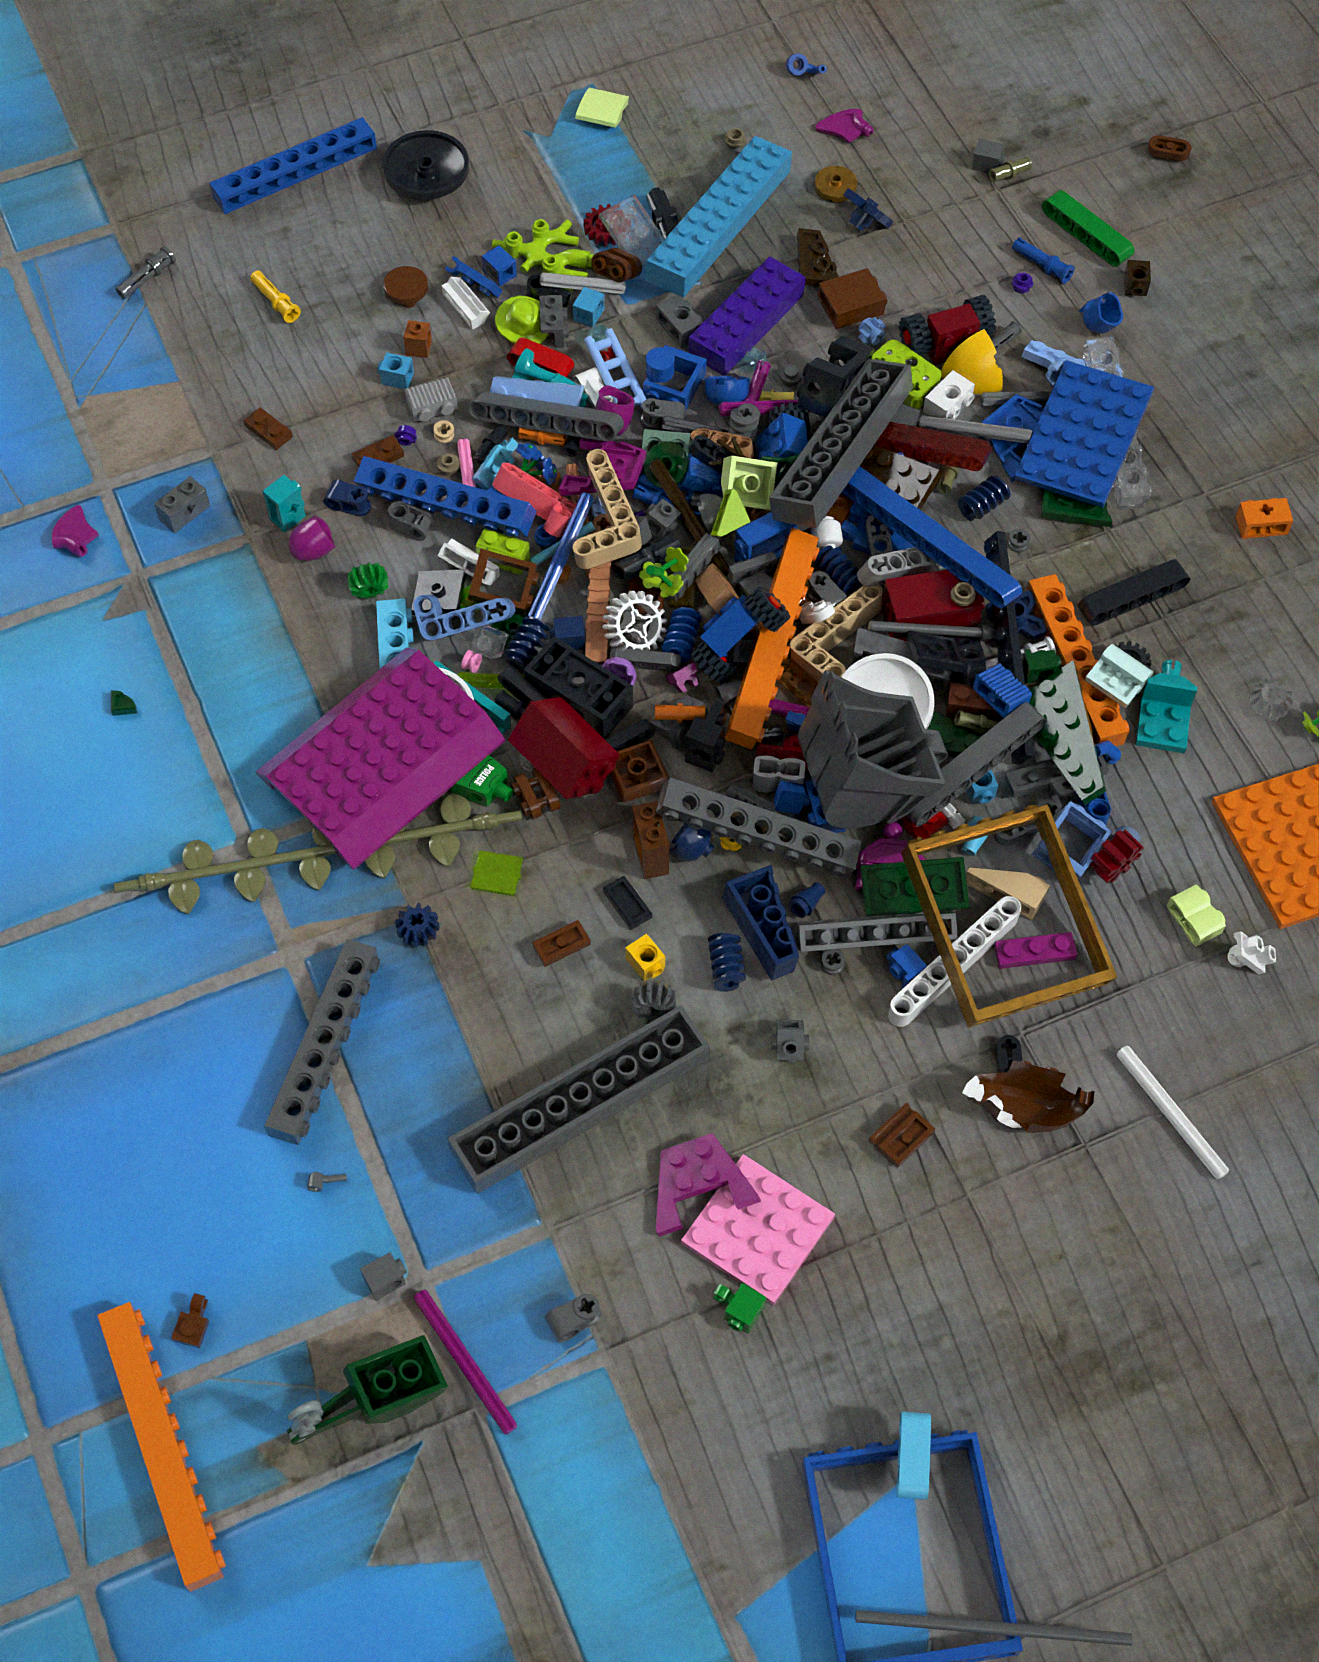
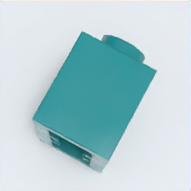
[263,475,306,533]

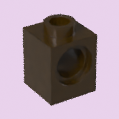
[1124,260,1151,296]

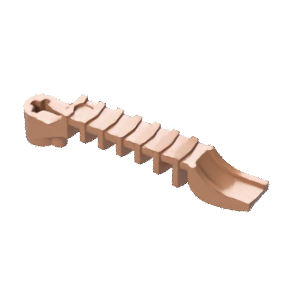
[585,514,612,663]

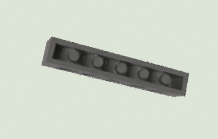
[796,910,957,952]

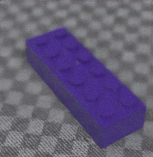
[689,256,805,376]

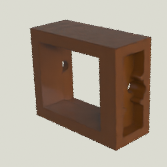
[467,549,539,614]
[632,801,670,880]

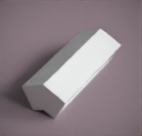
[442,277,490,330]
[438,539,500,585]

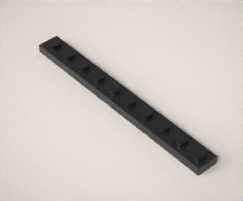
[984,531,1034,765]

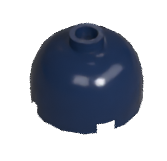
[669,823,715,862]

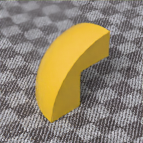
[941,329,1003,394]

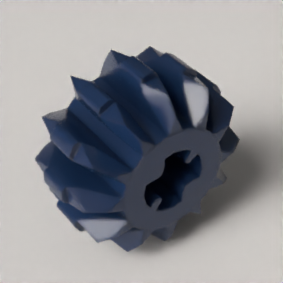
[395,902,440,948]

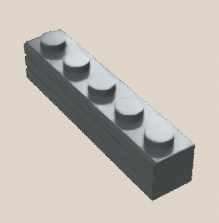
[668,532,720,602]

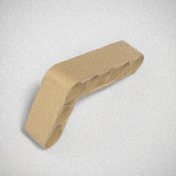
[573,449,642,569]
[790,585,883,684]

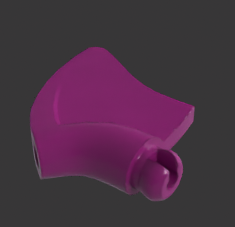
[815,109,874,144]
[52,505,99,557]

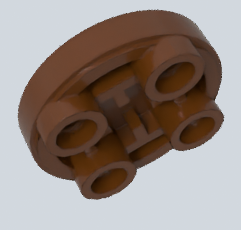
[383,266,428,308]

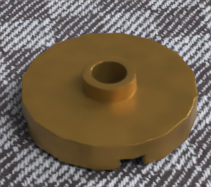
[814,165,857,203]

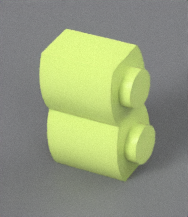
[1167,885,1226,947]

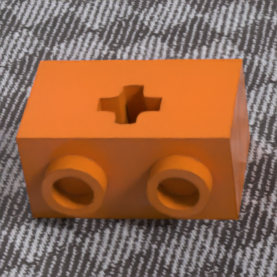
[1235,498,1293,539]

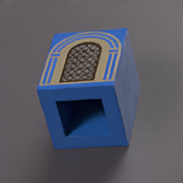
[482,245,517,286]

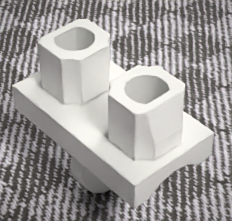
[1228,931,1276,974]

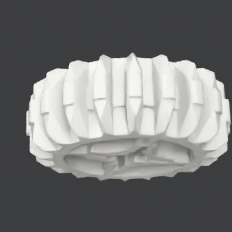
[602,591,668,651]

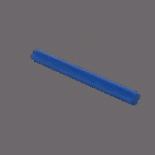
[527,492,594,620]

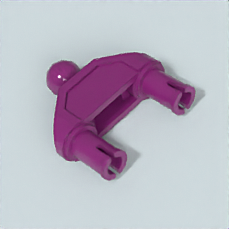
[855,822,925,892]

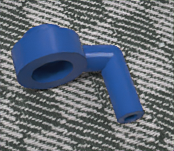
[786,53,827,76]

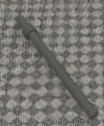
[868,621,995,640]

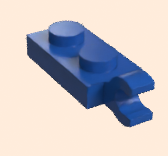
[445,256,502,298]

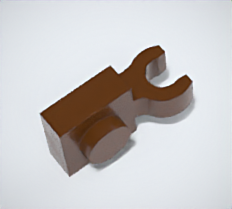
[171,1293,210,1348]

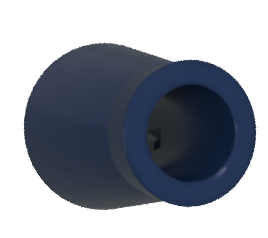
[789,882,825,918]

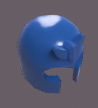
[1078,292,1123,334]

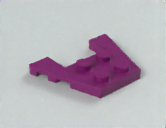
[559,437,646,496]
[656,1133,761,1237]

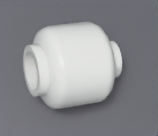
[810,516,843,550]

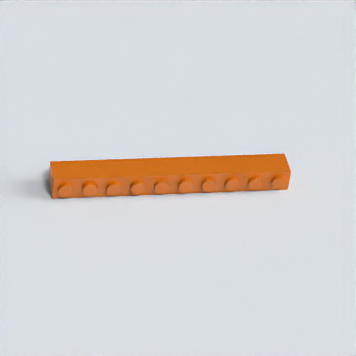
[724,527,820,750]
[97,1302,226,1592]

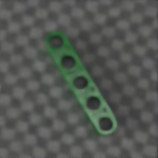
[1041,190,1135,267]

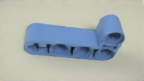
[413,595,515,640]

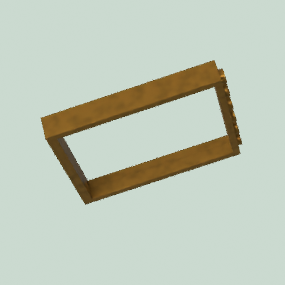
[901,804,1118,1028]

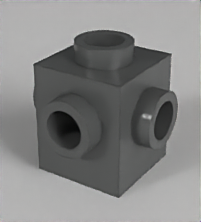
[645,499,681,539]
[771,1020,809,1063]

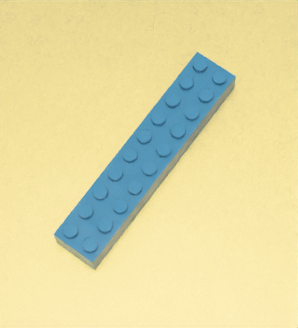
[645,136,792,298]

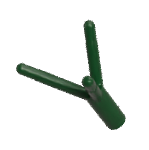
[757,454,800,485]

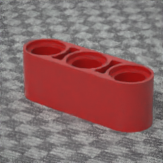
[507,337,575,378]

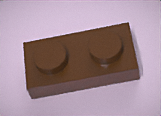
[243,407,293,450]
[352,435,404,468]
[532,920,591,967]

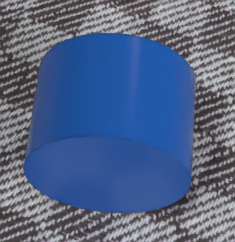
[646,347,675,383]

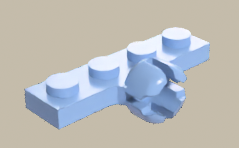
[1022,340,1112,387]

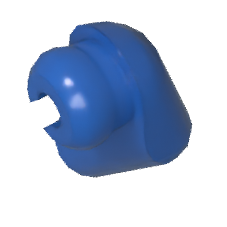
[1095,740,1121,764]

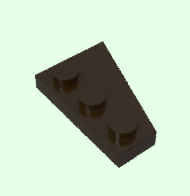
[797,228,839,286]

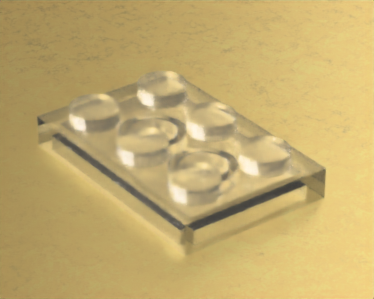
[599,194,665,267]

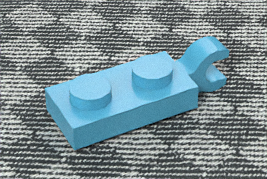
[472,437,518,491]

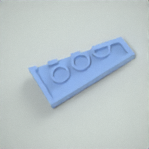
[490,376,585,421]

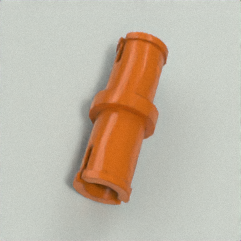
[518,427,567,447]
[655,703,705,723]

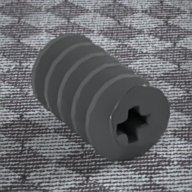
[728,403,760,451]

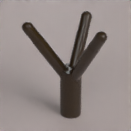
[708,438,748,466]

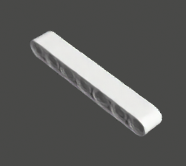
[888,896,1021,1027]

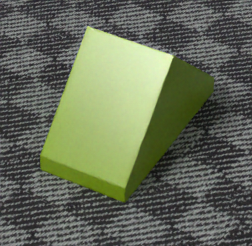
[711,489,751,537]

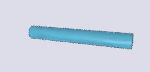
[531,521,596,566]

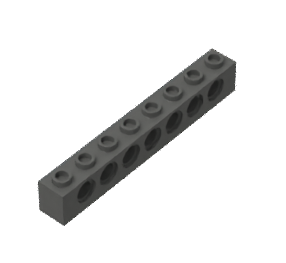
[656,777,861,877]
[265,939,380,1145]

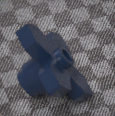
[843,188,894,232]
[985,591,1046,640]

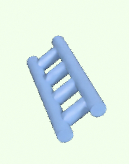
[584,328,646,409]

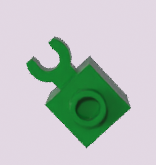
[713,1283,767,1334]

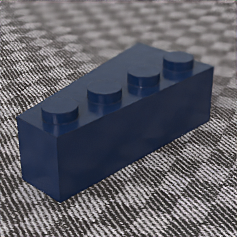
[722,865,799,981]

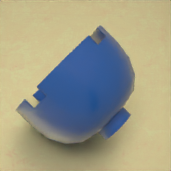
[705,376,751,406]

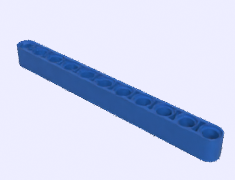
[842,466,1022,608]

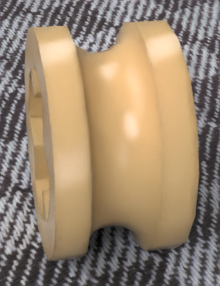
[434,420,454,443]

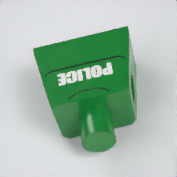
[451,755,514,806]

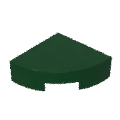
[111,690,137,716]

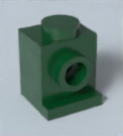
[1022,649,1061,683]

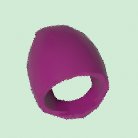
[595,385,635,436]
[288,515,336,562]

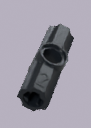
[647,187,678,241]
[613,534,681,582]

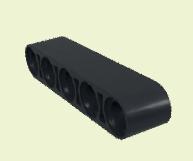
[1078,559,1191,626]

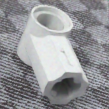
[574,367,613,409]

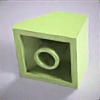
[721,456,777,511]

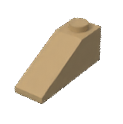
[966,868,1050,920]

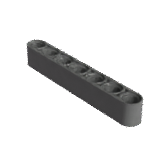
[468,392,624,441]
[906,702,1046,827]

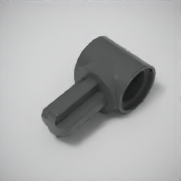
[715,679,741,712]

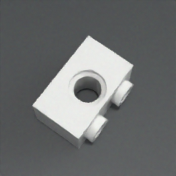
[923,370,975,420]

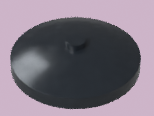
[382,130,469,200]

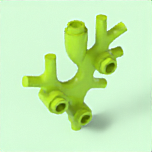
[492,219,594,293]

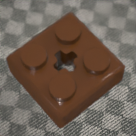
[610,740,669,803]

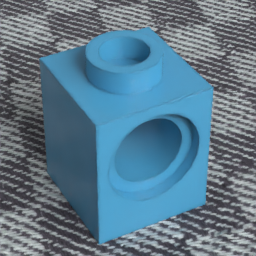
[572,287,605,328]
[377,352,414,389]
[966,770,998,804]

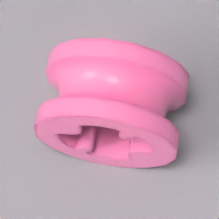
[461,649,482,674]

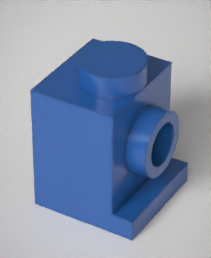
[886,944,927,989]

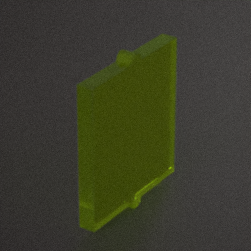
[470,850,523,897]

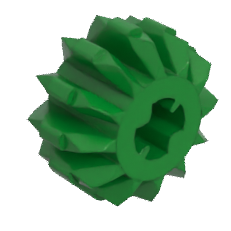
[347,562,388,600]

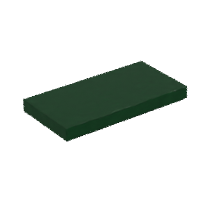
[860,857,970,917]

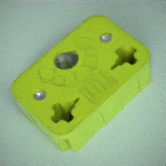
[872,340,942,410]

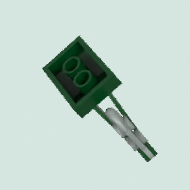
[287,1335,448,1445]

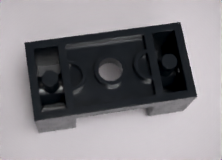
[797,336,874,418]
[524,636,633,739]

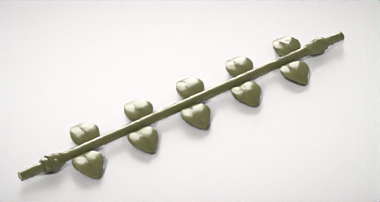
[114,794,522,914]

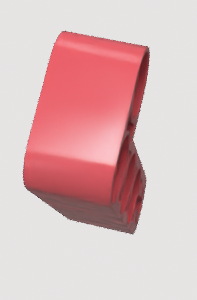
[492,462,576,537]

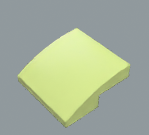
[575,88,629,128]

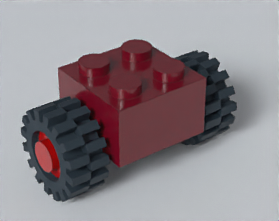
[899,295,996,365]

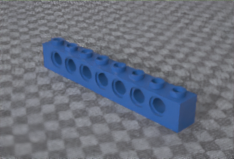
[210,117,377,215]
[353,456,537,537]

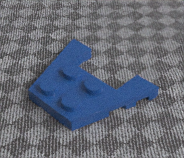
[982,394,1044,482]

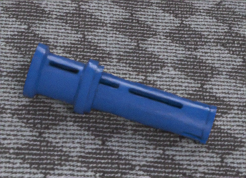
[1012,237,1075,284]

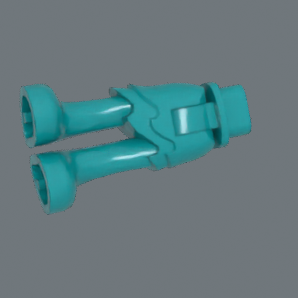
[512,348,589,408]

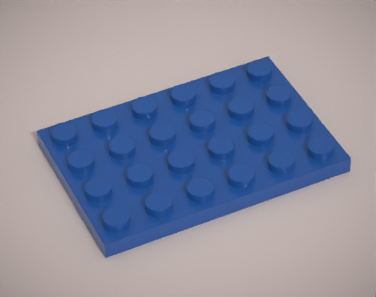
[1015,360,1154,508]

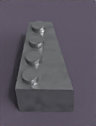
[852,627,951,693]

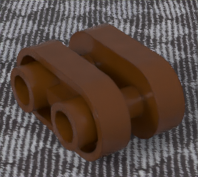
[592,248,642,283]
[511,768,561,820]

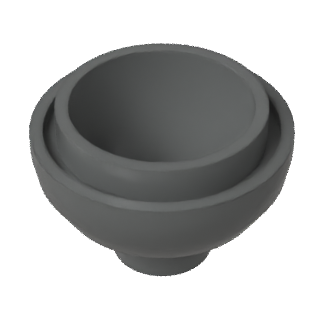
[697,493,725,539]

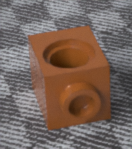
[403,320,432,358]

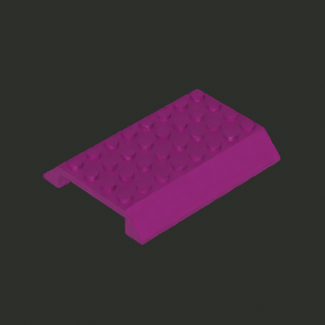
[256,647,505,870]

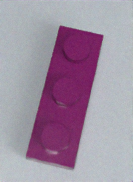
[994,932,1077,969]

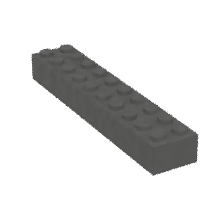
[769,358,913,528]
[448,1005,710,1194]

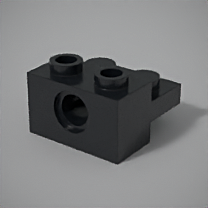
[685,701,726,772]

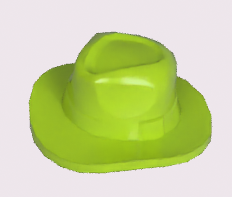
[495,296,549,344]

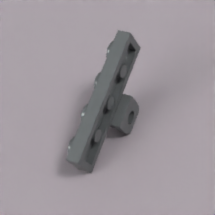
[1004,756,1109,809]

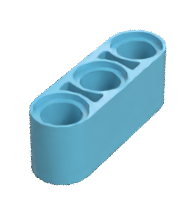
[897,1411,931,1500]

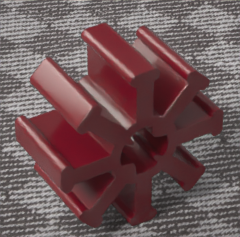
[1089,829,1144,884]

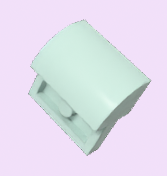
[1085,644,1154,708]

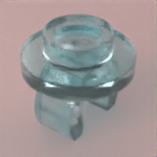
[743,347,768,371]

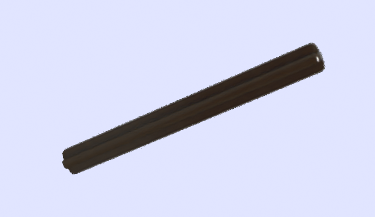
[650,459,729,576]

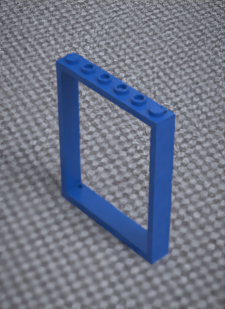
[802,1430,1023,1662]

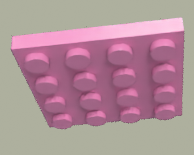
[681,1154,835,1306]

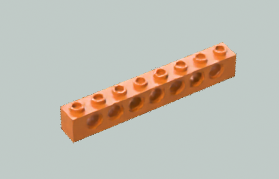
[1026,574,1129,746]

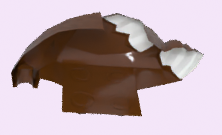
[962,1060,1095,1133]

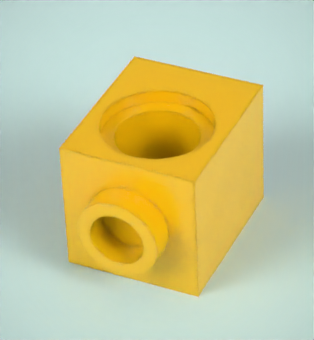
[625,933,665,982]

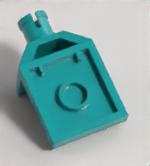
[1135,660,1198,754]

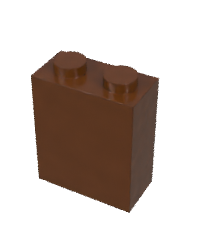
[818,268,887,329]

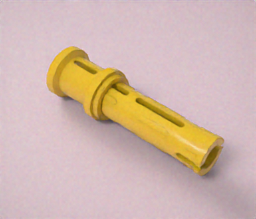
[250,271,301,323]

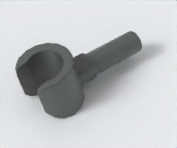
[308,1172,347,1192]

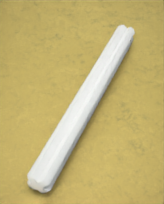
[1117,1046,1229,1179]

